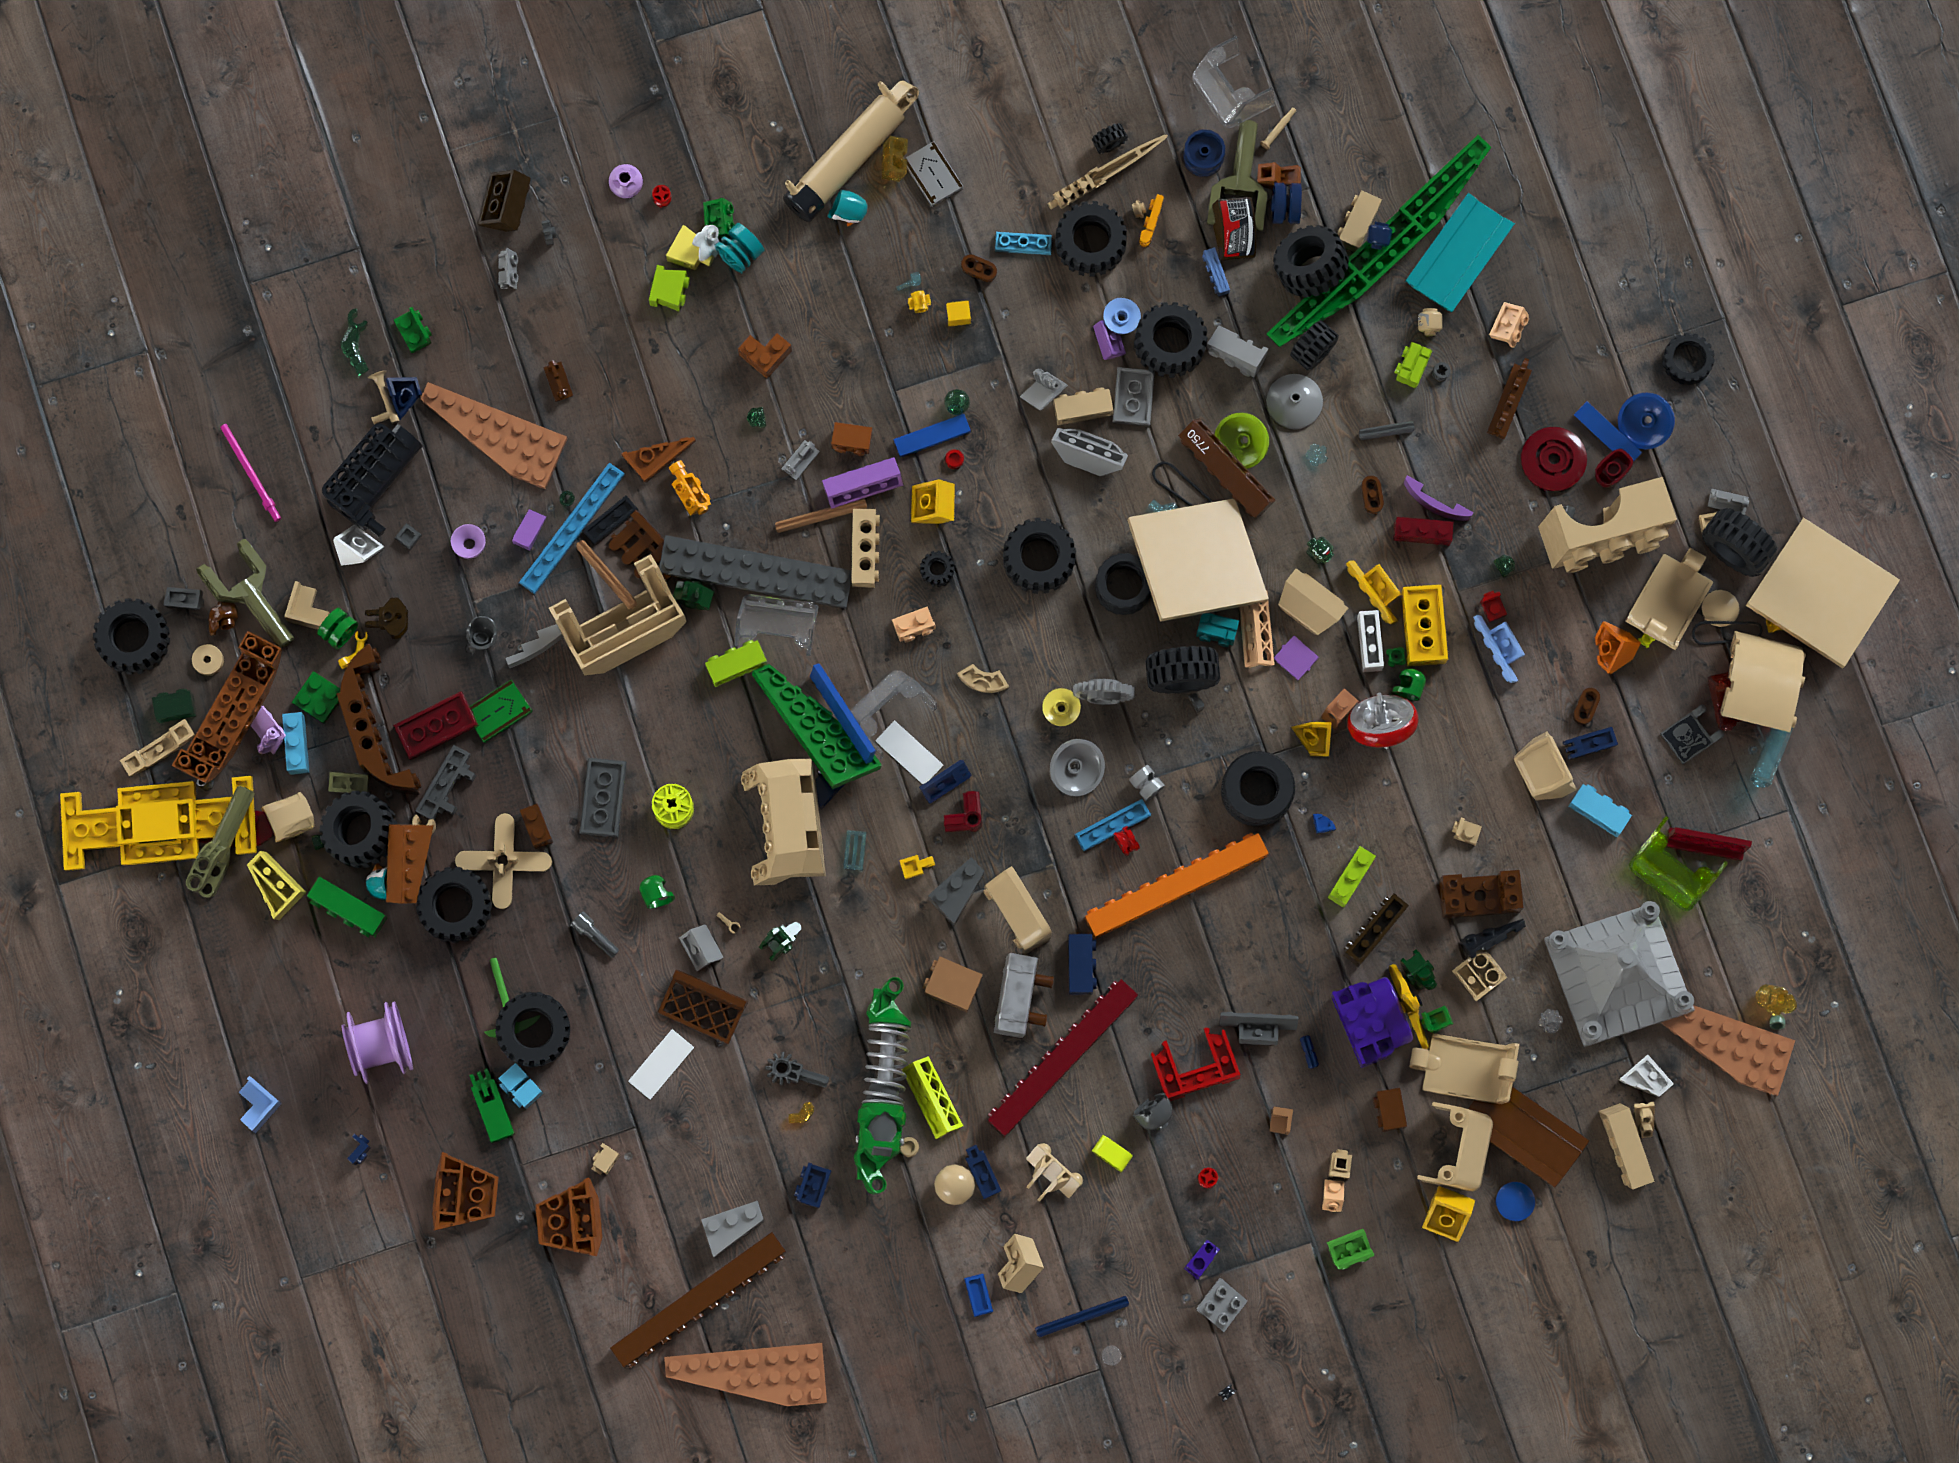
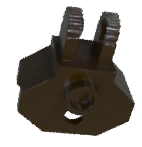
[365,598,408,639]

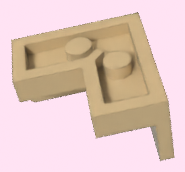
[284,581,330,630]
[998,1234,1044,1293]

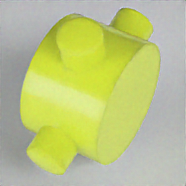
[1638,633,1655,648]

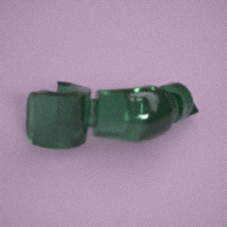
[340,308,369,375]

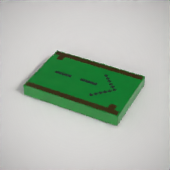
[470,680,533,743]

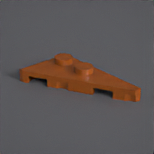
[621,437,696,482]

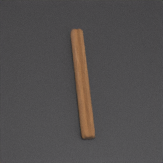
[775,498,867,533]
[576,540,637,609]

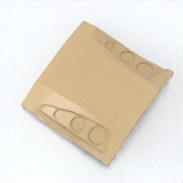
[261,792,315,843]
[1452,950,1508,1001]

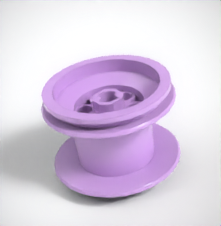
[341,1002,413,1084]

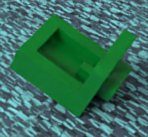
[1421,1005,1453,1033]

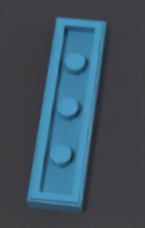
[1074,799,1151,852]

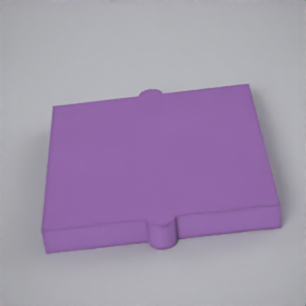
[1274,636,1319,680]

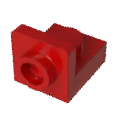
[1480,591,1507,623]

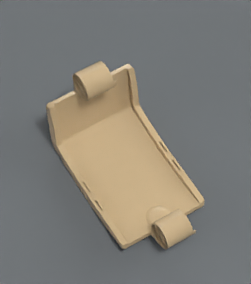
[1626,548,1713,650]
[1409,1034,1519,1104]

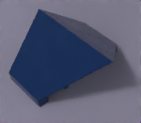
[386,377,422,421]

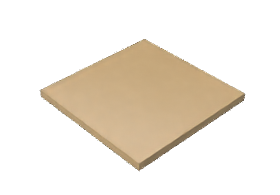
[1127,499,1269,622]
[1746,517,1900,668]

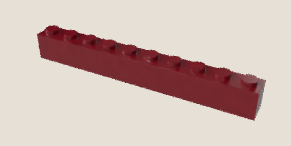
[987,979,1138,1138]

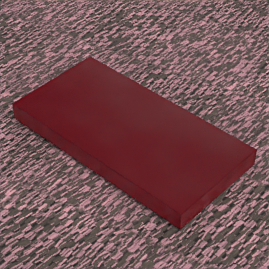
[393,691,479,760]

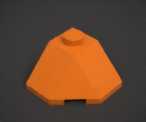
[1595,621,1641,674]

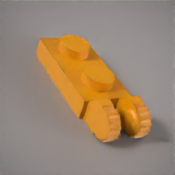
[1139,194,1164,248]

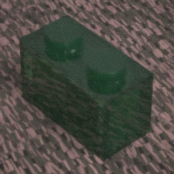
[152,689,197,723]

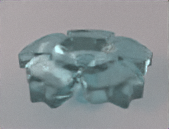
[1306,443,1328,466]

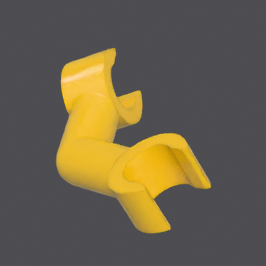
[338,631,368,669]

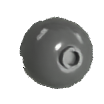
[1133,1093,1173,1130]

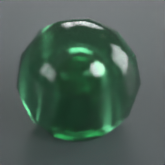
[944,389,970,415]

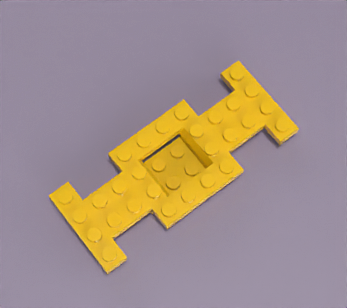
[60,776,257,871]

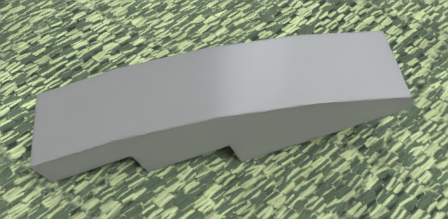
[506,624,563,668]

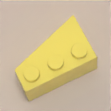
[247,851,306,920]

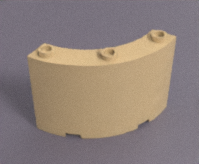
[1720,631,1806,732]

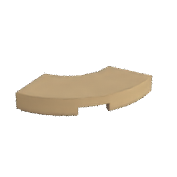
[957,664,1009,693]

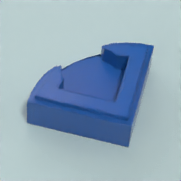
[1313,814,1336,834]

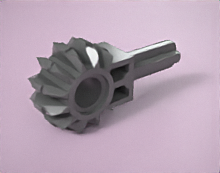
[765,1052,829,1088]

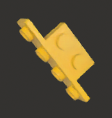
[1346,560,1402,625]

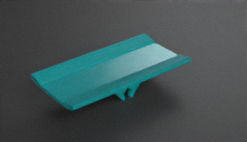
[1405,193,1515,312]

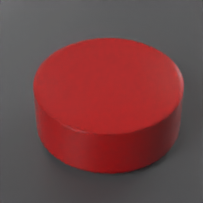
[945,449,964,469]

